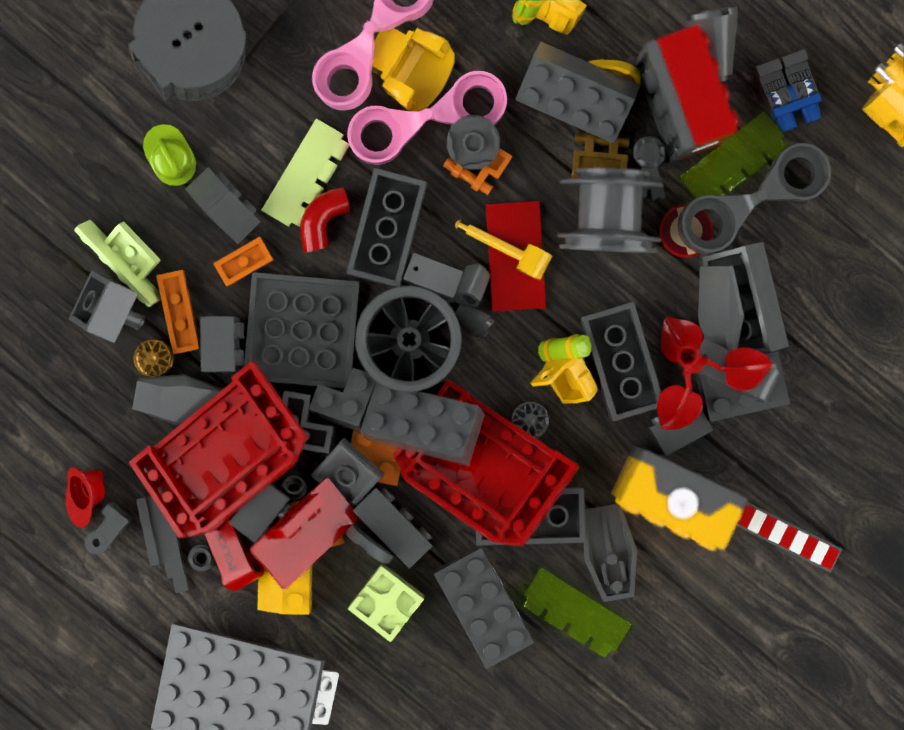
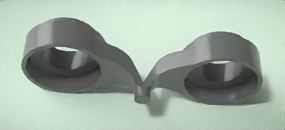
[678,143,831,254]

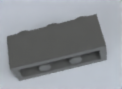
[353,486,433,569]

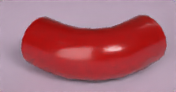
[300,187,350,252]

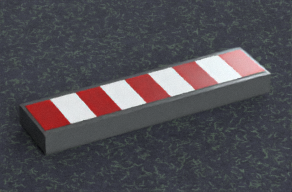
[736,502,842,573]

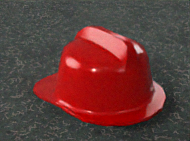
[66,467,105,528]

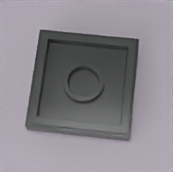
[310,438,384,508]

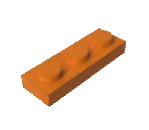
[156,270,201,354]

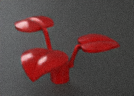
[657,316,772,430]

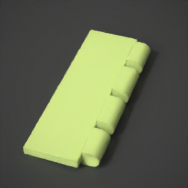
[262,119,350,227]

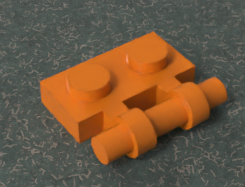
[443,148,513,195]

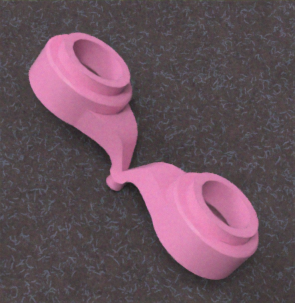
[312,0,434,110]
[348,71,507,165]

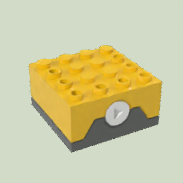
[611,445,748,551]

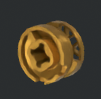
[133,340,175,377]

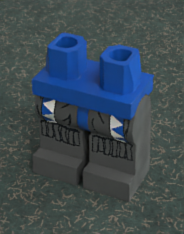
[752,49,822,133]

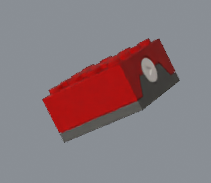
[634,24,739,164]

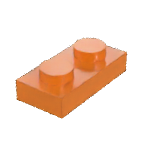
[213,237,274,287]

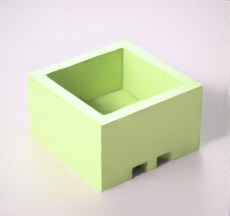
[348,563,425,642]

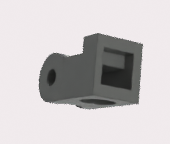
[85,502,133,555]

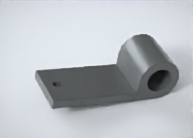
[402,253,490,307]
[698,339,781,403]

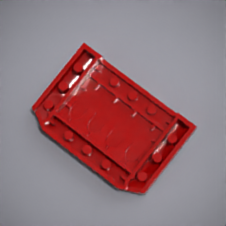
[129,361,308,538]
[393,379,579,547]

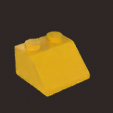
[258,565,312,615]

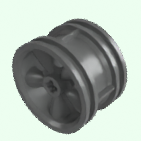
[356,286,461,392]

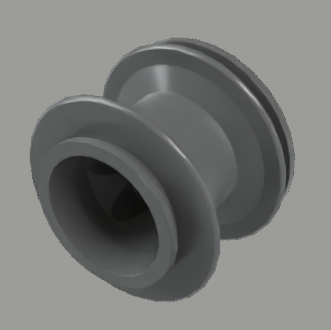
[557,168,664,253]

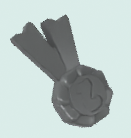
[633,136,666,201]

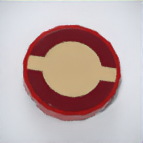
[659,204,713,258]

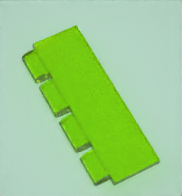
[680,112,786,198]
[523,567,632,658]

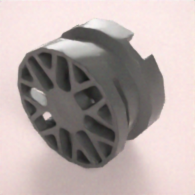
[511,402,549,439]

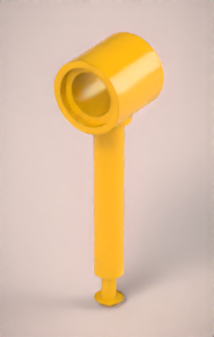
[455,220,553,280]

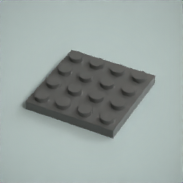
[244,272,360,388]

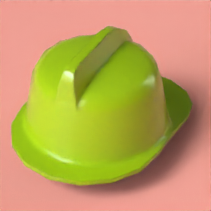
[143,124,196,186]

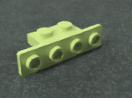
[75,220,161,307]

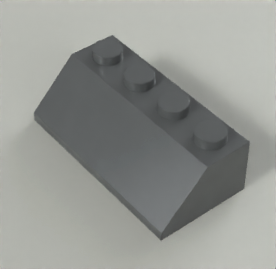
[702,242,789,354]

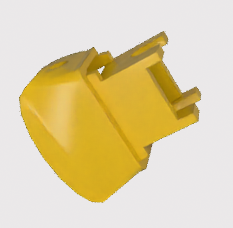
[372,28,455,112]

